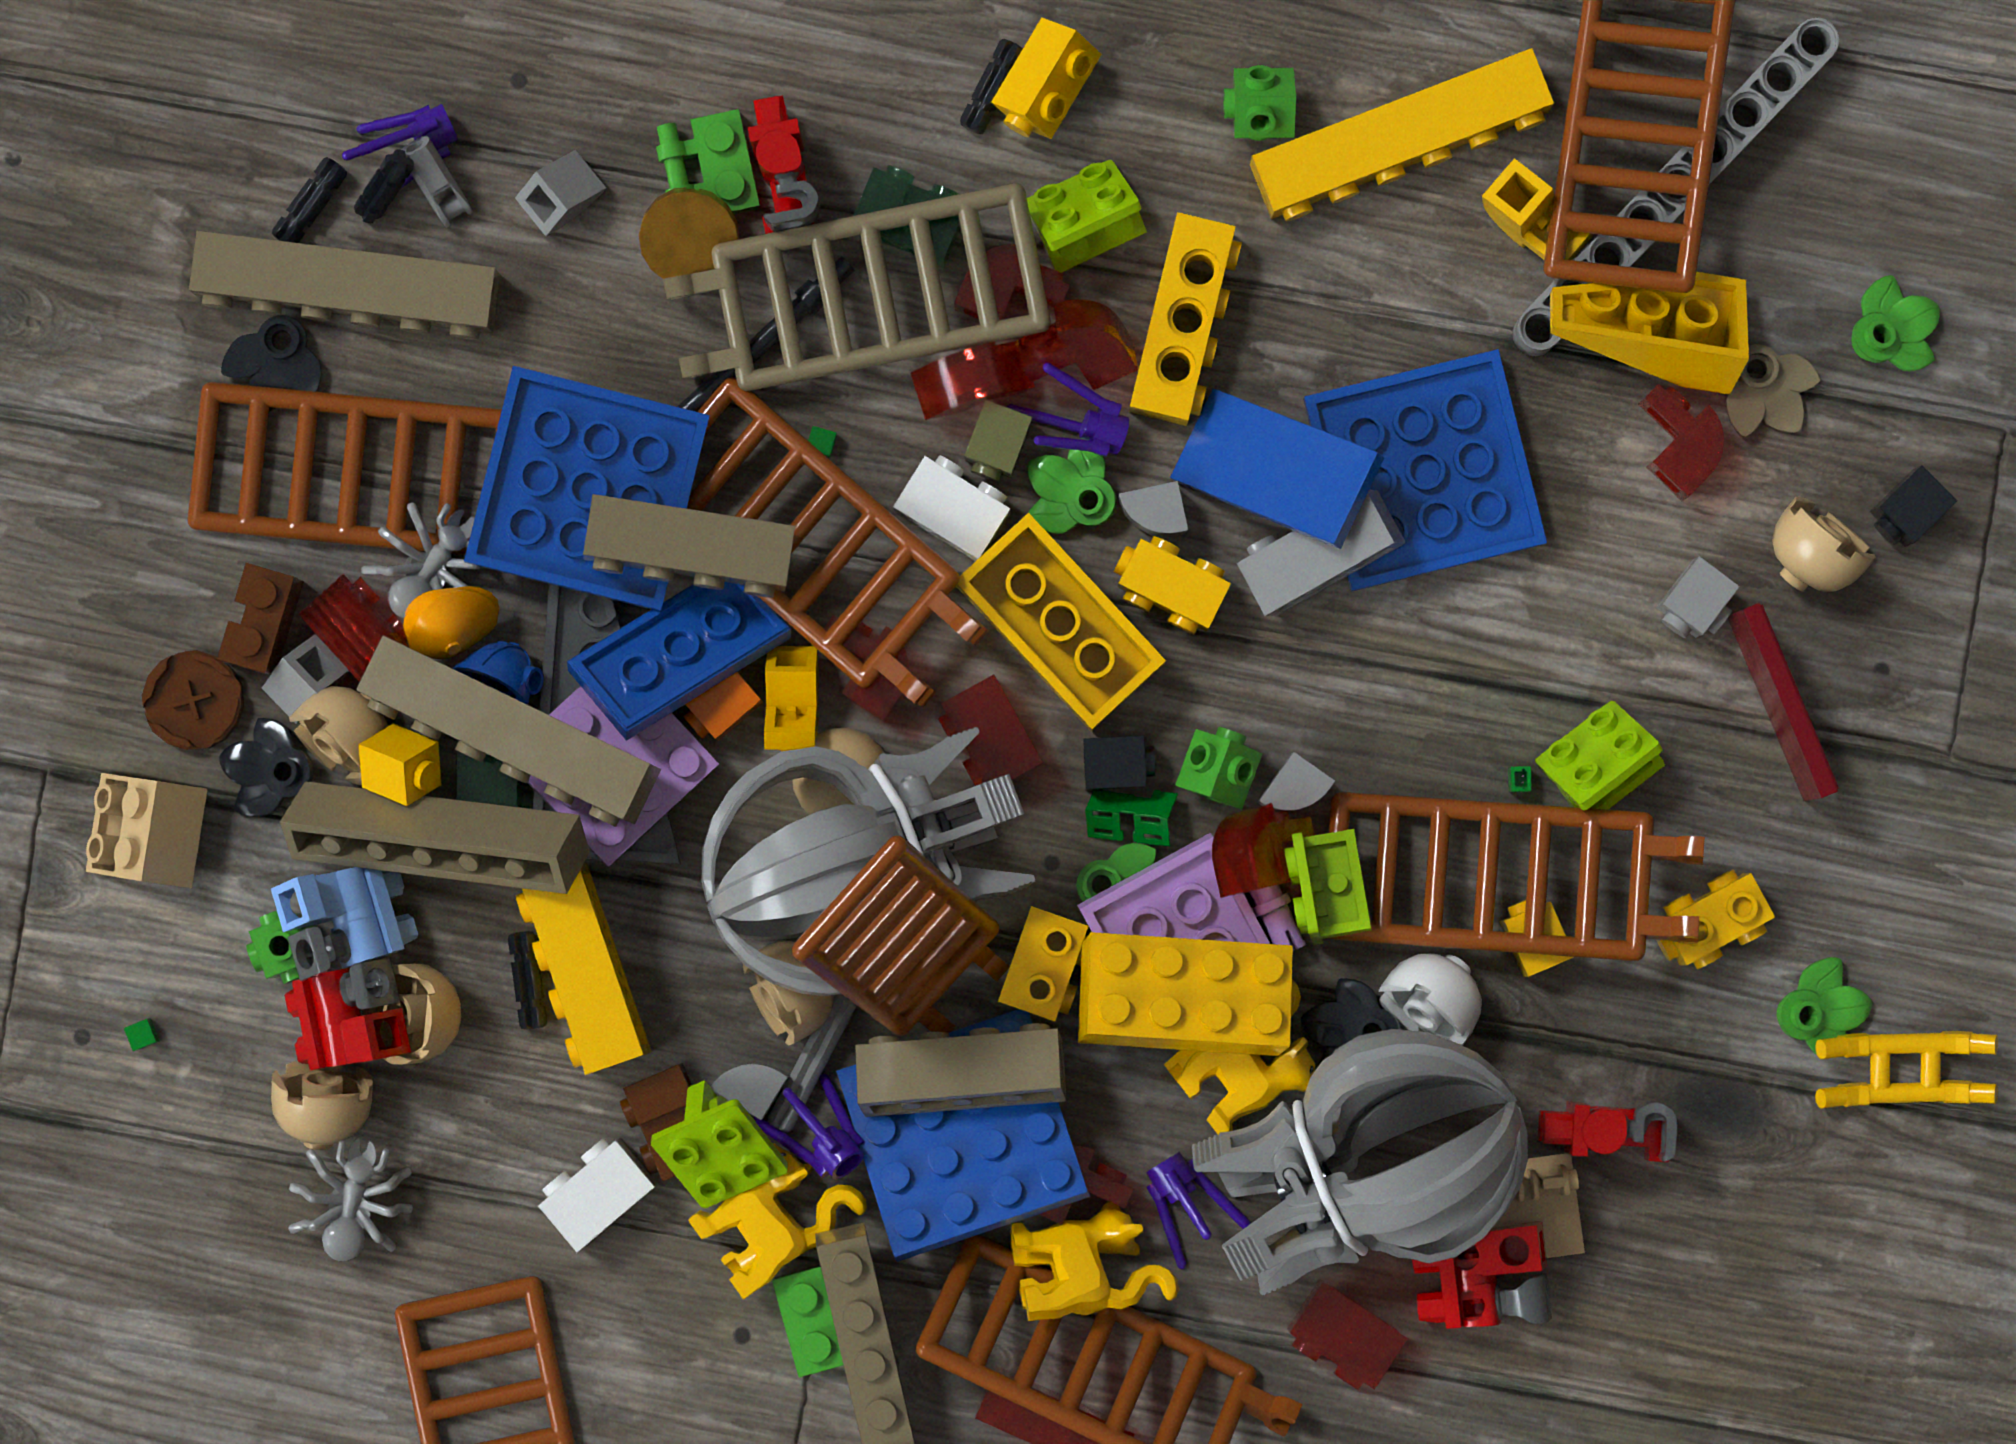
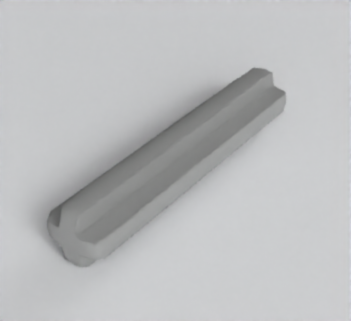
[768,994,856,1133]

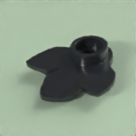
[221,315,322,412]
[219,718,314,817]
[1301,978,1400,1063]

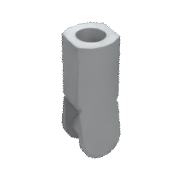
[401,136,473,228]

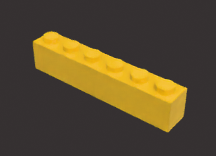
[1249,48,1554,222]

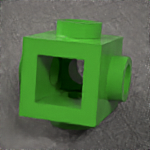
[1223,65,1296,141]
[1175,727,1263,810]
[246,910,318,984]

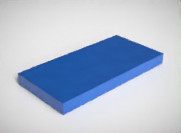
[1170,388,1384,549]
[567,582,791,741]

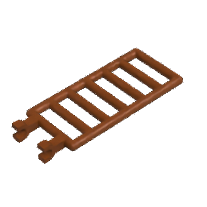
[1543,0,1735,293]
[687,377,989,707]
[188,382,502,556]
[1327,792,1705,961]
[792,836,1010,1036]
[916,1234,1302,1444]
[395,1276,575,1444]

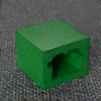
[808,426,837,458]
[1508,766,1531,793]
[124,1018,160,1051]

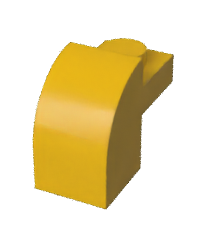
[1482,158,1593,260]
[764,646,819,752]

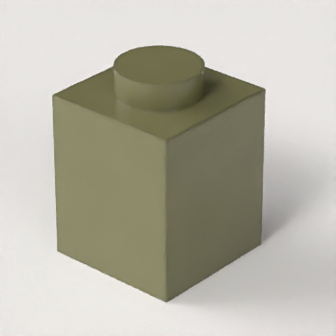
[964,399,1033,482]

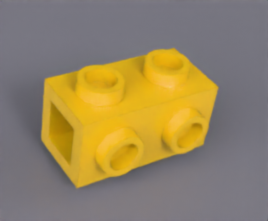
[991,17,1102,139]
[1113,536,1231,635]
[1656,869,1775,969]

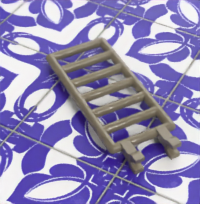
[663,183,1051,391]

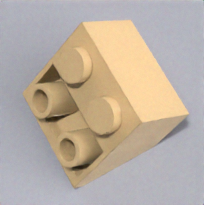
[86,773,207,888]

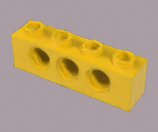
[1129,212,1242,426]

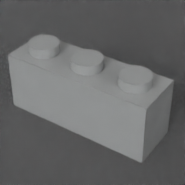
[1237,490,1406,616]

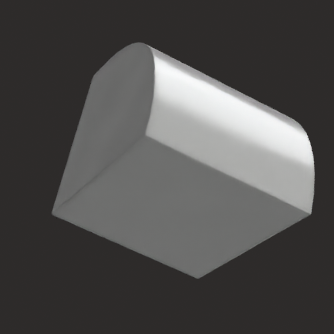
[515,150,606,236]
[1118,481,1188,538]
[262,634,350,724]
[1256,752,1335,812]
[711,1063,790,1120]

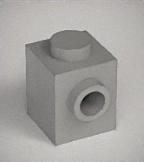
[1656,556,1740,638]

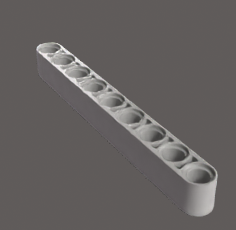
[1512,18,1839,357]

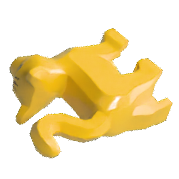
[1164,979,1315,1135]
[688,1143,867,1299]
[1010,1202,1179,1321]

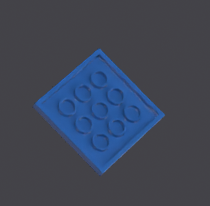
[1303,349,1547,592]
[464,366,710,611]
[836,1009,1090,1262]

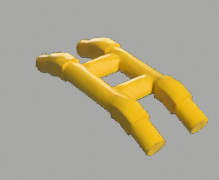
[1815,1031,1998,1109]

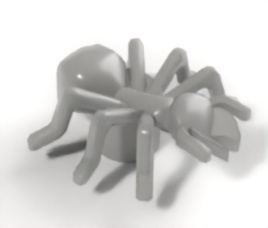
[361,502,483,619]
[288,1138,413,1261]

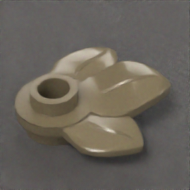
[1726,344,1820,437]

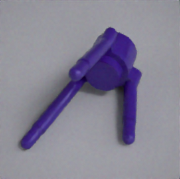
[342,104,458,190]
[1007,363,1129,457]
[753,1074,865,1180]
[1146,1152,1251,1269]

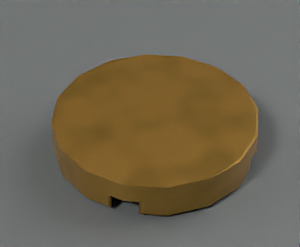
[639,187,739,279]

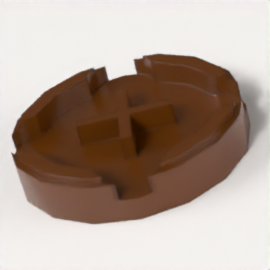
[142,650,244,750]

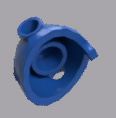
[453,641,544,705]

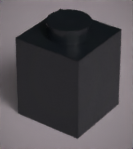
[1870,465,1958,547]
[1083,736,1155,791]

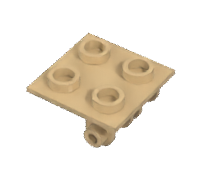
[1492,1153,1585,1258]

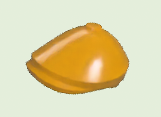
[403,586,500,659]

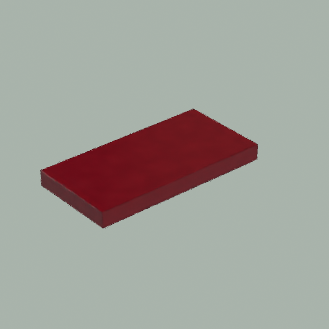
[1728,603,1839,801]

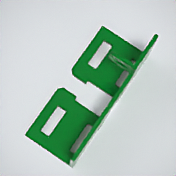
[1085,790,1178,846]

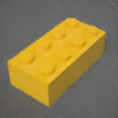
[956,513,1166,732]
[516,863,652,1075]
[1078,932,1293,1056]

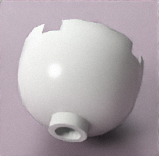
[1379,954,1482,1046]

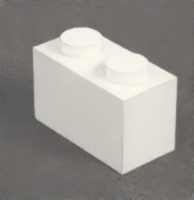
[893,455,1011,561]
[538,1138,658,1252]

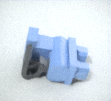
[271,867,418,981]

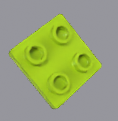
[1027,160,1147,274]
[1535,701,1665,811]
[1285,829,1372,945]
[651,1080,788,1208]

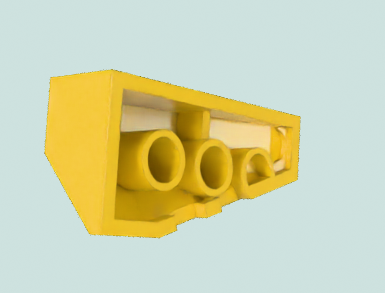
[1550,272,1749,395]

